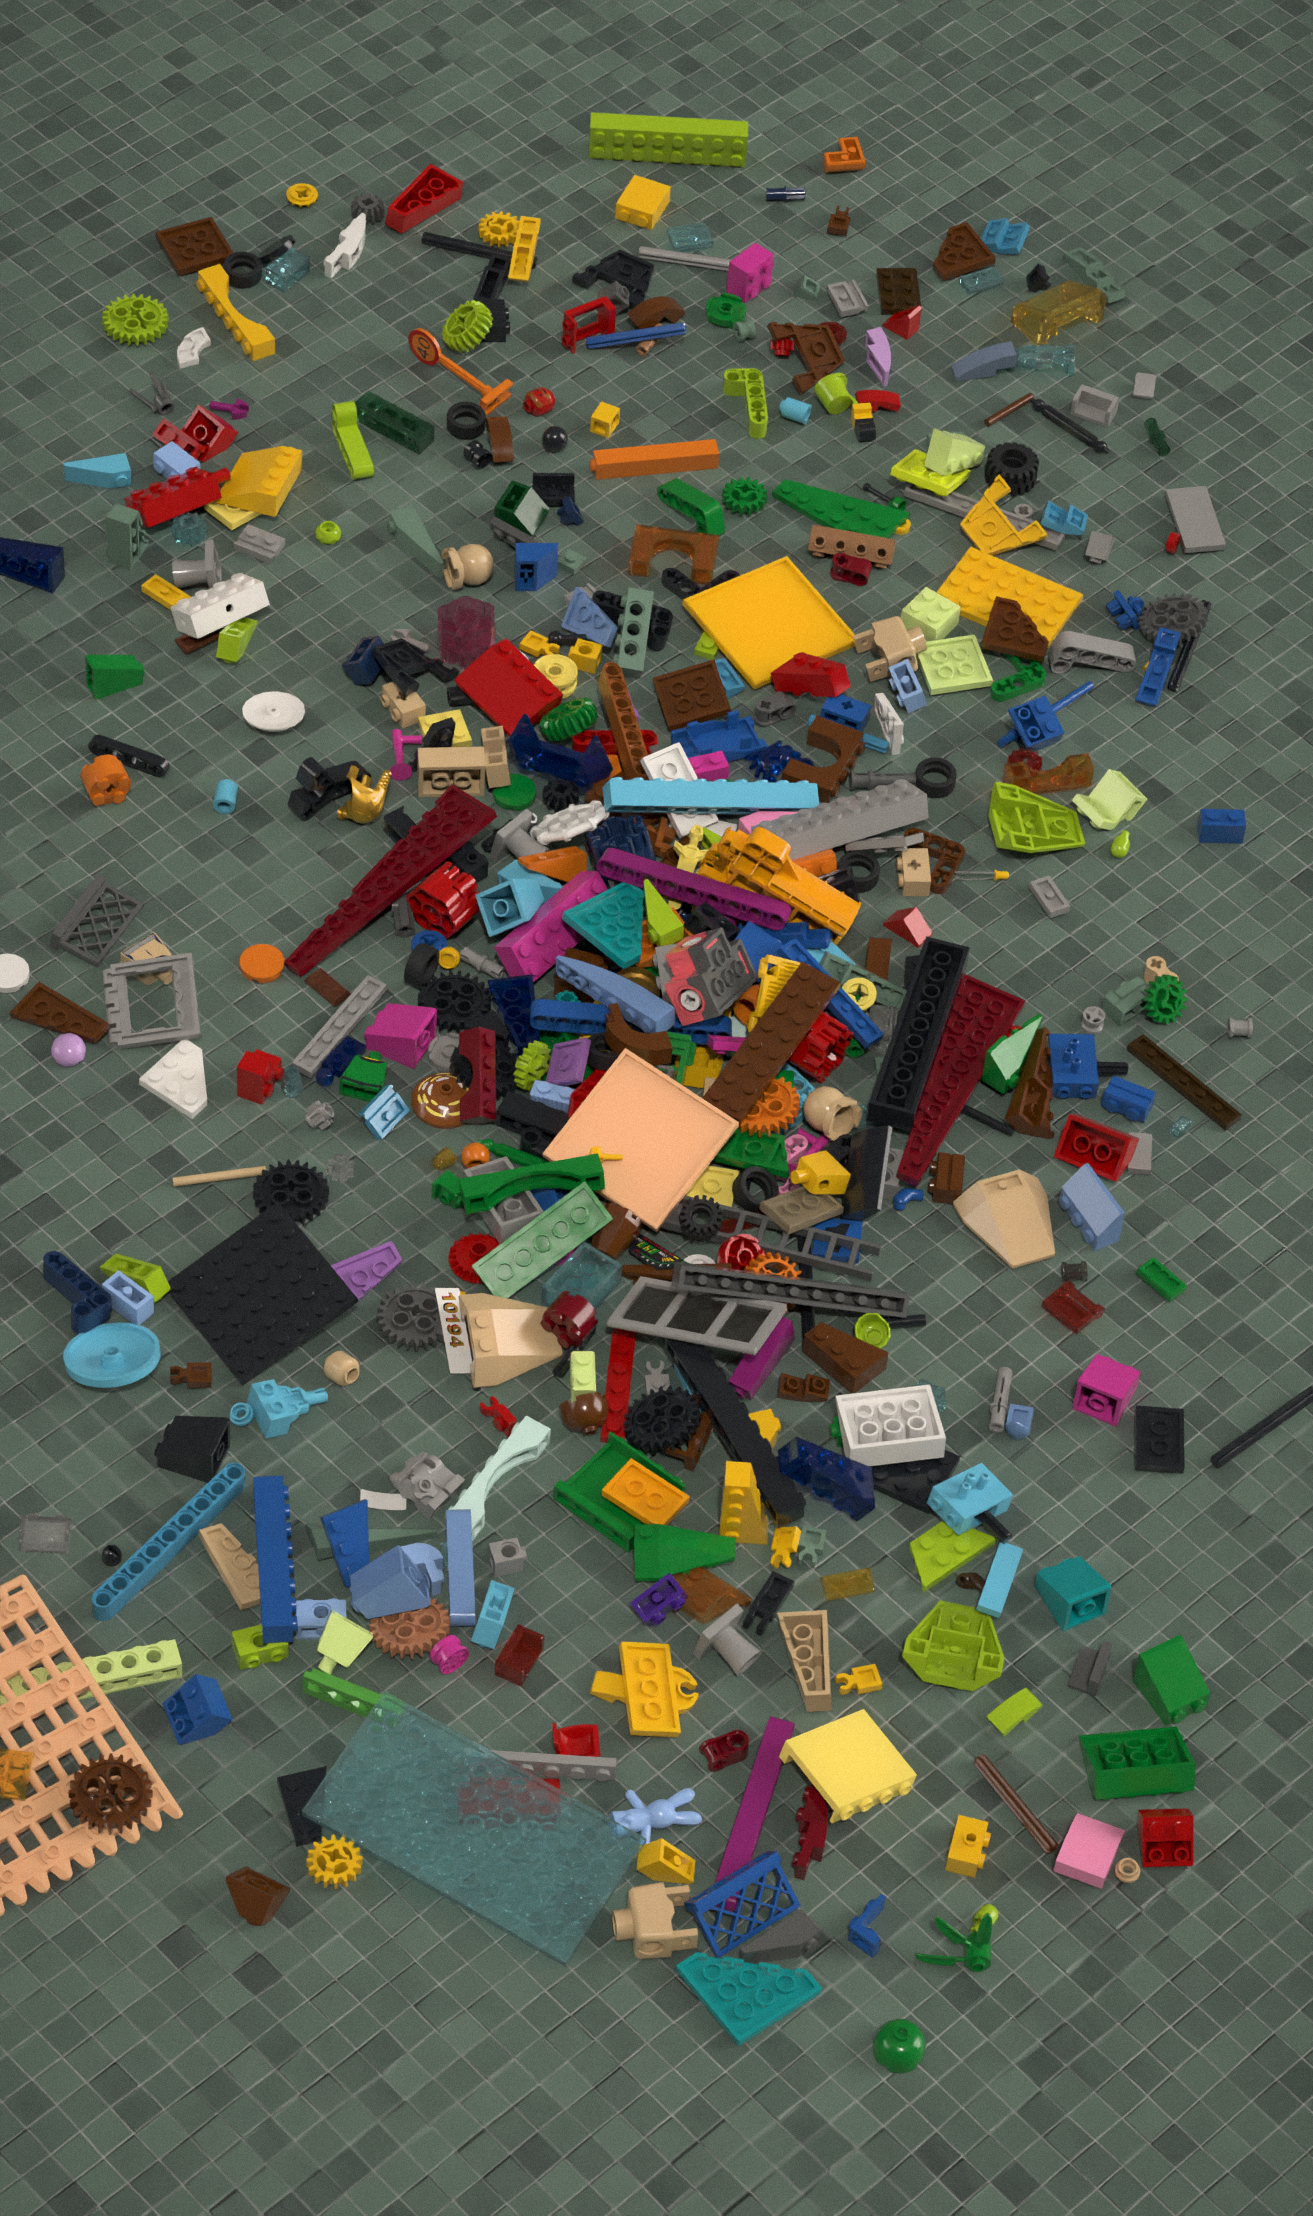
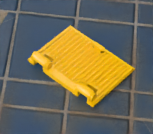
[747,954,801,1032]

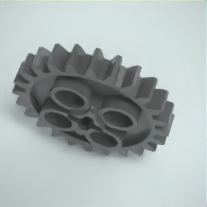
[1138,593,1208,644]
[376,1282,444,1351]

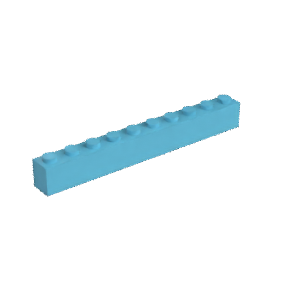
[603,777,819,814]

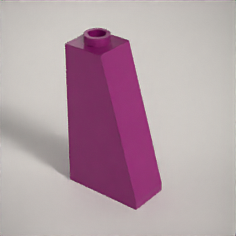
[728,1317,795,1400]

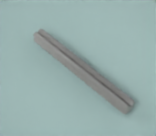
[638,246,731,271]

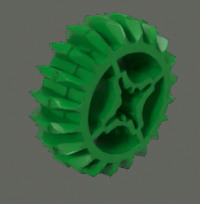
[540,697,598,741]

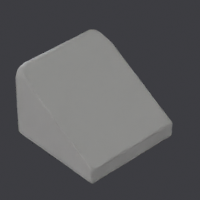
[1133,372,1156,400]

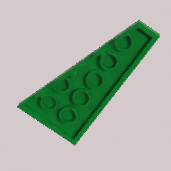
[772,479,910,538]

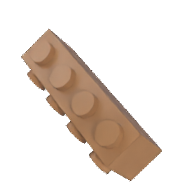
[808,525,896,568]

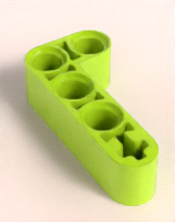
[723,368,768,439]
[332,400,374,480]

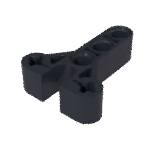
[288,757,372,821]

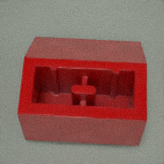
[1138,1808,1194,1867]

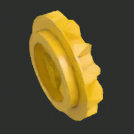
[286,183,318,208]

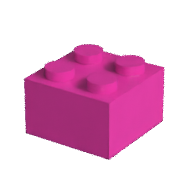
[727,242,774,303]

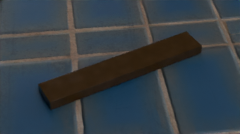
[1127,1034,1242,1131]

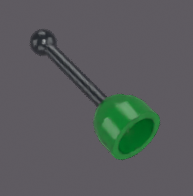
[863,483,907,511]

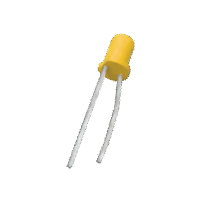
[955,870,1009,881]

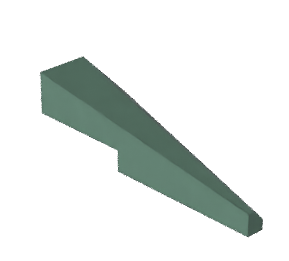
[305,1524,437,1560]

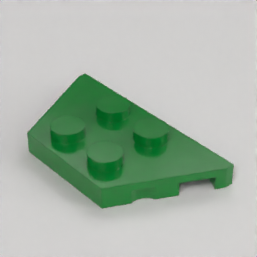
[712,1127,789,1178]

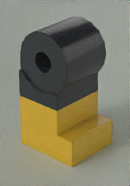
[851,403,876,441]

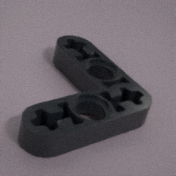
[661,568,740,600]

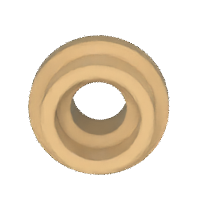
[1114,1858,1140,1883]

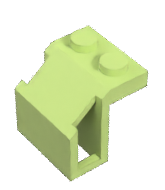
[1072,769,1147,830]

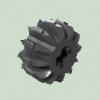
[351,193,385,225]

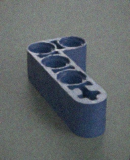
[43,1251,111,1333]

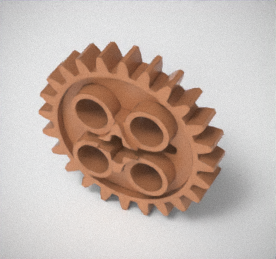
[369,1598,451,1659]

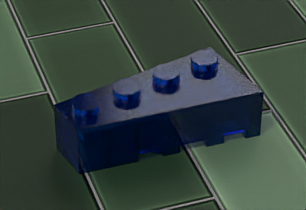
[0,537,65,594]
[487,974,541,1058]
[778,1436,876,1522]

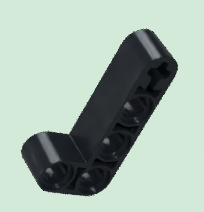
[592,590,673,651]

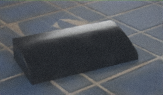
[840,1126,892,1221]

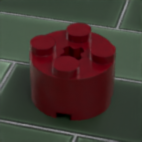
[540,1291,598,1348]

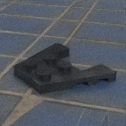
[572,250,654,309]
[372,638,460,695]

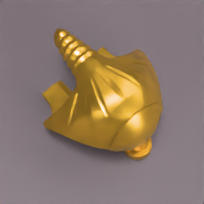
[337,765,391,823]

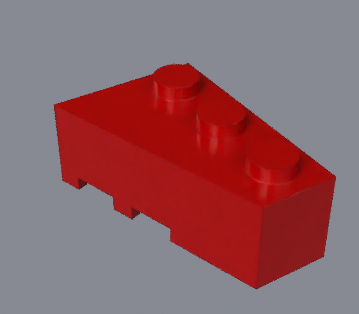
[771,652,851,697]

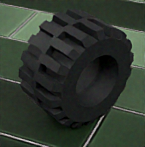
[985,442,1039,496]

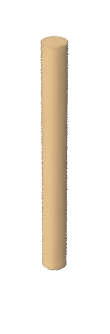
[172,1166,266,1187]

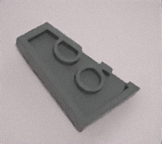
[489,516,537,547]

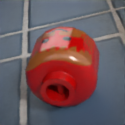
[523,387,555,417]

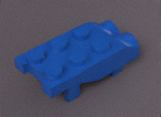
[671,710,767,762]

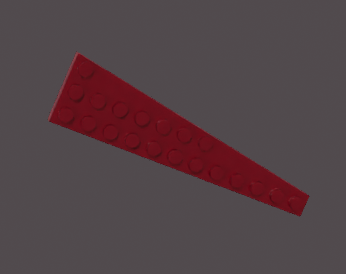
[284,784,497,977]
[896,974,1026,1187]

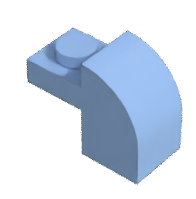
[401,1543,444,1596]

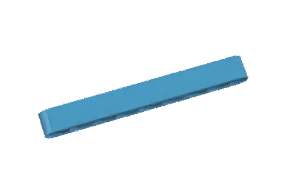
[92,1463,245,1621]

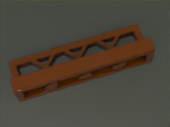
[666,1394,715,1472]

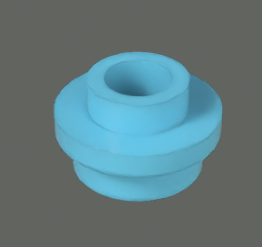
[230,1402,254,1426]

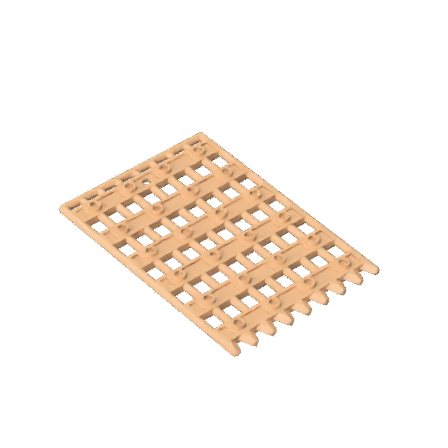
[0,1574,183,1917]

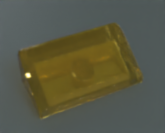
[820,1567,875,1601]

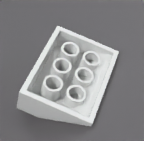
[835,1385,946,1469]

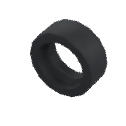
[223,251,262,289]
[446,401,486,440]
[915,757,957,798]
[837,851,880,893]
[404,943,440,988]
[587,1032,619,1071]
[732,1166,779,1213]

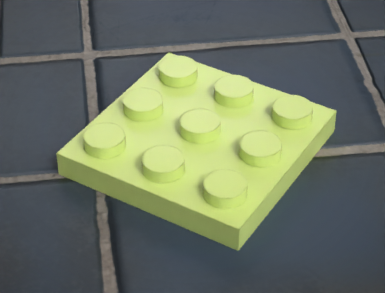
[916,635,993,695]

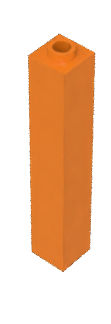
[589,439,720,480]

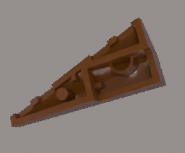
[1005,1027,1054,1139]

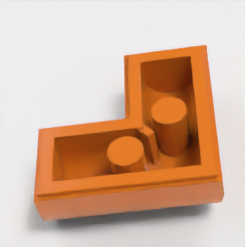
[823,137,866,173]

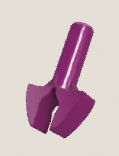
[209,398,249,420]

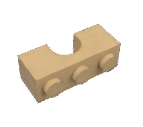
[481,726,511,788]

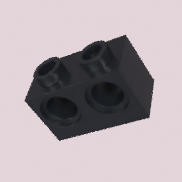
[684,902,740,942]

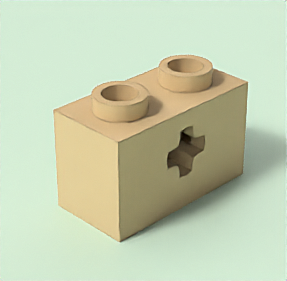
[380,682,426,729]
[896,848,931,896]

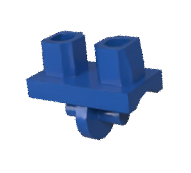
[1106,590,1144,630]

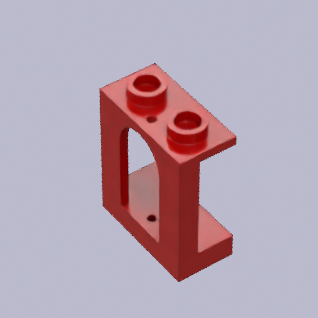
[561,296,616,354]

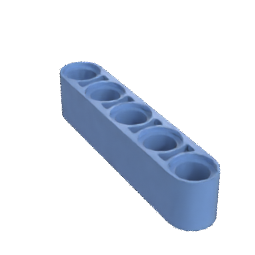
[445,1509,475,1627]

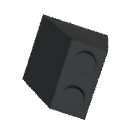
[154,1416,230,1483]

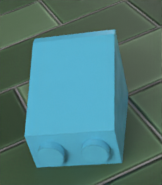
[475,879,544,937]

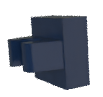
[557,496,584,526]

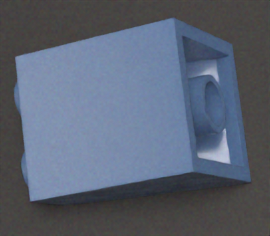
[349,1545,431,1619]

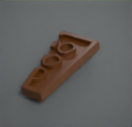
[9,982,110,1044]

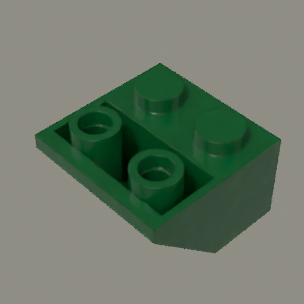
[494,480,549,537]

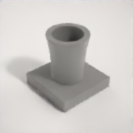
[172,540,222,589]
[490,809,551,863]
[693,1604,762,1676]

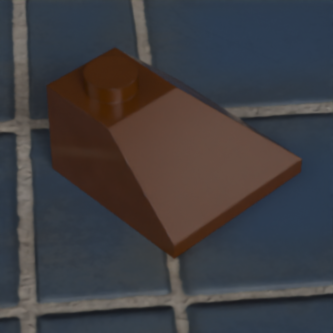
[226,1866,291,1926]

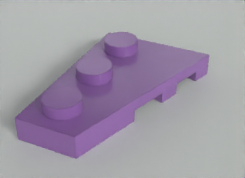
[331,1241,403,1309]

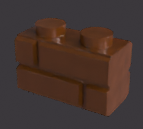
[929,1152,965,1205]

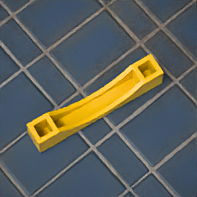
[196,264,275,361]

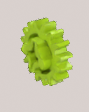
[513,1040,551,1091]

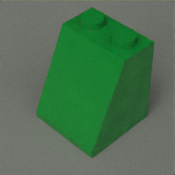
[1133,1634,1210,1726]

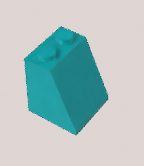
[1034,1556,1112,1631]

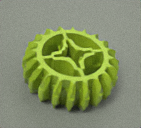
[441,300,493,353]

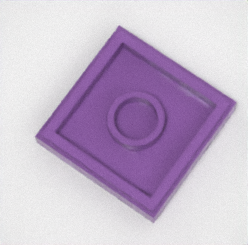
[546,1037,591,1086]

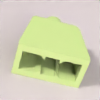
[317,1609,373,1674]

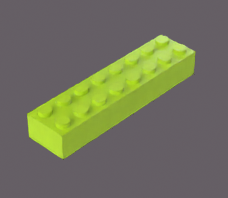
[588,112,748,167]

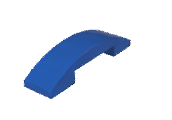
[1136,627,1181,707]

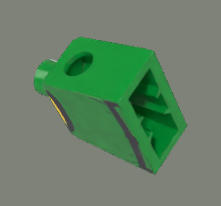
[339,1051,387,1102]

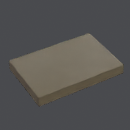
[759,1186,844,1234]

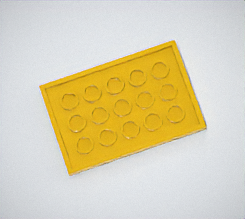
[936,546,1083,647]

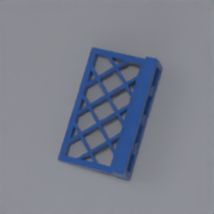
[684,1851,801,1958]

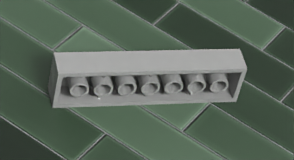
[751,779,929,861]

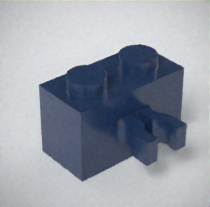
[342,636,384,685]

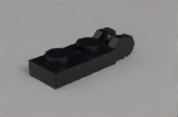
[742,1571,795,1636]

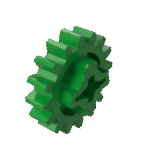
[722,477,767,515]
[1142,974,1188,1024]

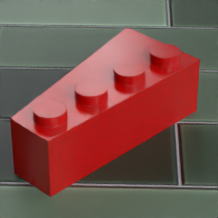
[385,163,464,234]

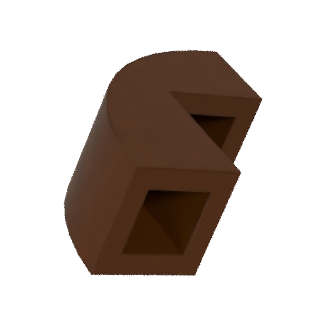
[627,296,685,329]
[486,416,514,462]

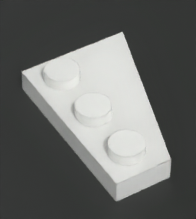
[873,693,904,755]

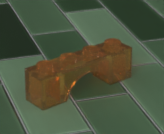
[1002,753,1094,794]

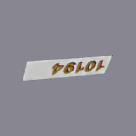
[435,1288,472,1374]

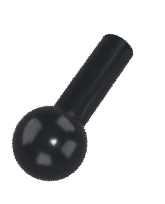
[547,631,587,646]

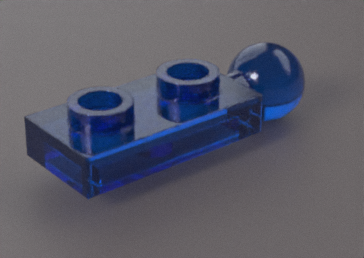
[316,1036,366,1087]

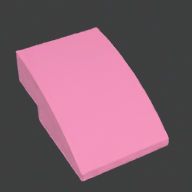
[1054,1813,1125,1889]

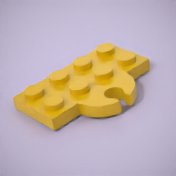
[619,1642,699,1737]

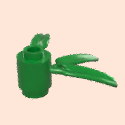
[915,1913,992,1972]

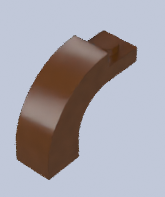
[605,1003,673,1065]

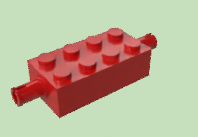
[124,467,231,528]

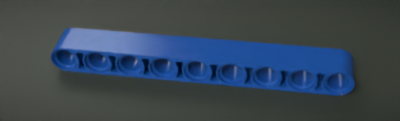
[530,999,732,1045]

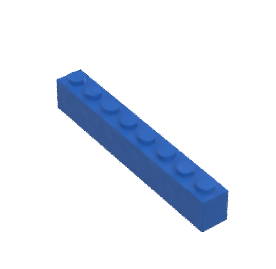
[253,1476,298,1643]

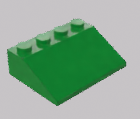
[1079,1726,1195,1800]

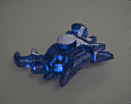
[745,740,814,783]

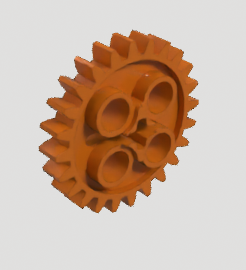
[737,1077,800,1137]

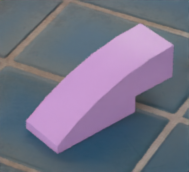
[865,327,891,387]

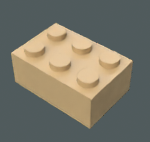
[417,747,485,797]

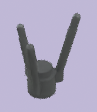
[129,372,175,415]

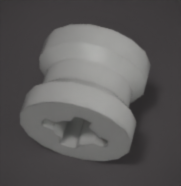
[1081,1006,1105,1035]

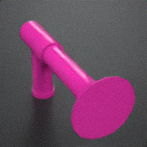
[390,729,422,781]
[788,1128,830,1177]

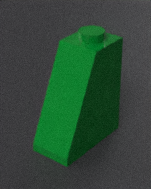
[85,654,145,700]

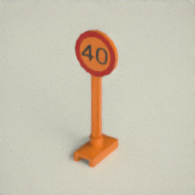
[408,328,513,416]

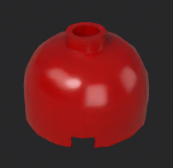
[717,1234,765,1270]

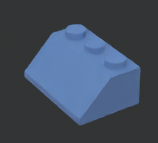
[1059,1163,1125,1251]

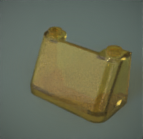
[1011,280,1107,350]

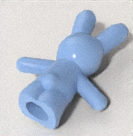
[609,1788,702,1847]

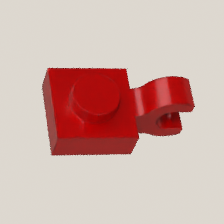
[480,1396,517,1438]

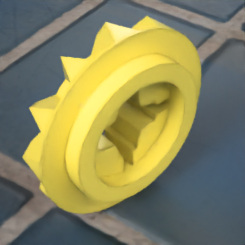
[842,977,877,1011]

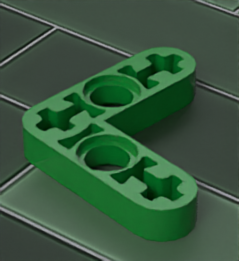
[990,653,1047,702]

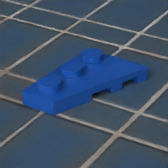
[320,1499,369,1587]

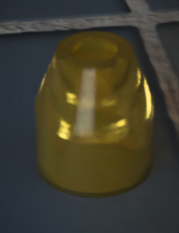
[431,1147,457,1171]

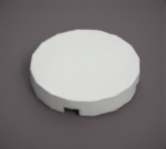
[0,953,30,993]

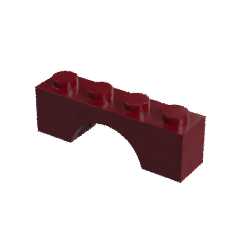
[459,1027,496,1125]

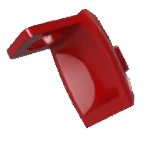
[552,1723,601,1757]

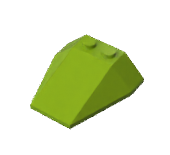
[988,782,1085,853]
[902,1600,1004,1691]

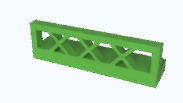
[303,1668,405,1729]

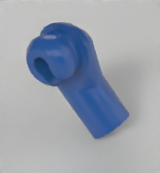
[893,1188,924,1210]

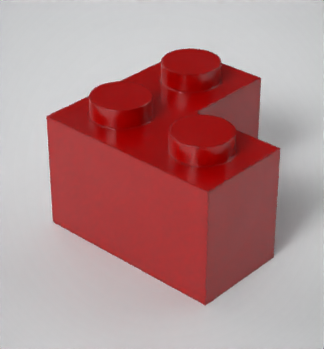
[237,1049,284,1105]

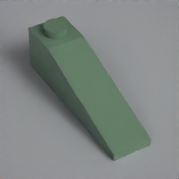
[387,506,444,579]

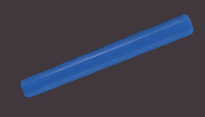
[586,323,687,349]

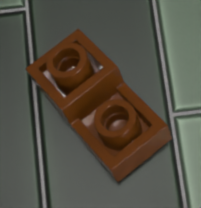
[777,1373,830,1402]

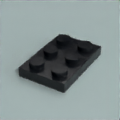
[1135,1405,1185,1473]

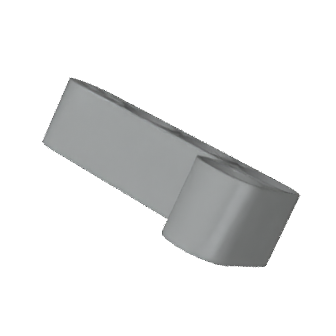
[1048,631,1137,674]

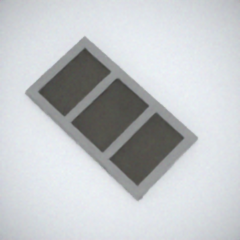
[607,1276,787,1355]

